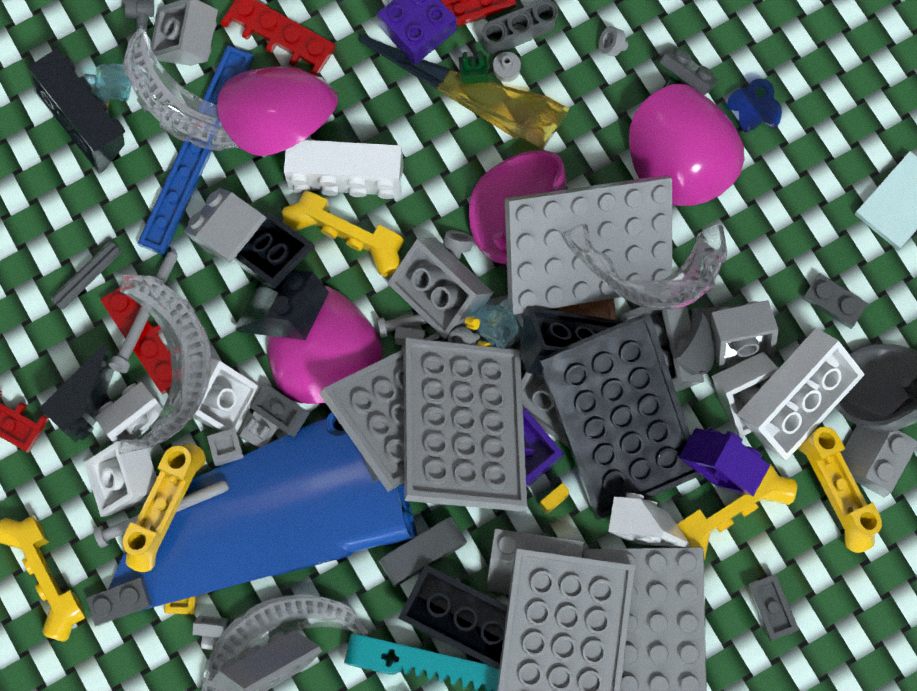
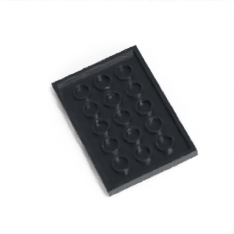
[537,313,701,520]

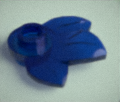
[727,79,782,133]

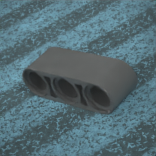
[482,0,558,55]
[379,517,467,587]

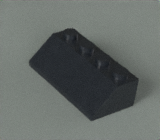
[28,49,125,174]
[520,306,625,375]
[398,564,507,670]

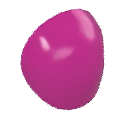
[217,66,338,156]
[629,84,745,206]
[469,150,567,264]
[267,286,382,404]

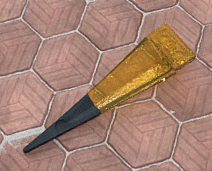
[358,35,570,149]

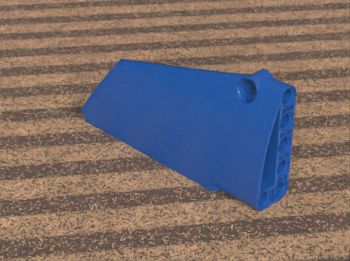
[108,412,417,612]

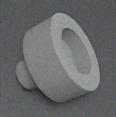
[599,26,628,56]
[493,52,521,82]
[443,230,473,259]

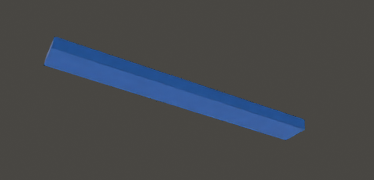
[137,45,254,256]

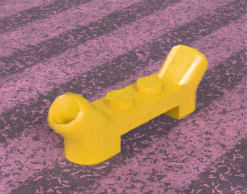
[281,191,404,277]
[797,427,882,553]
[122,443,206,572]
[677,464,797,560]
[0,514,86,642]

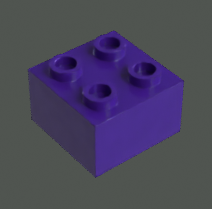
[377,0,457,65]
[523,409,563,489]
[679,427,770,496]

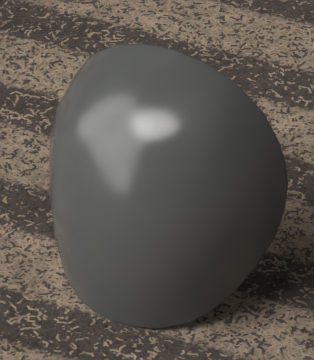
[835,344,917,432]

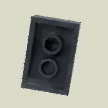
[234,211,315,289]
[235,270,329,340]
[39,345,114,443]

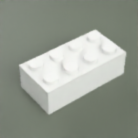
[284,140,404,199]
[737,328,865,461]

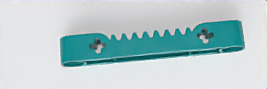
[344,634,499,691]

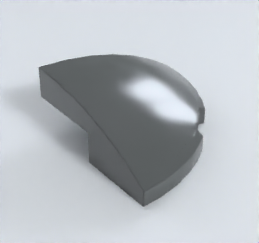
[675,313,715,375]

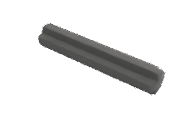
[51,241,121,309]

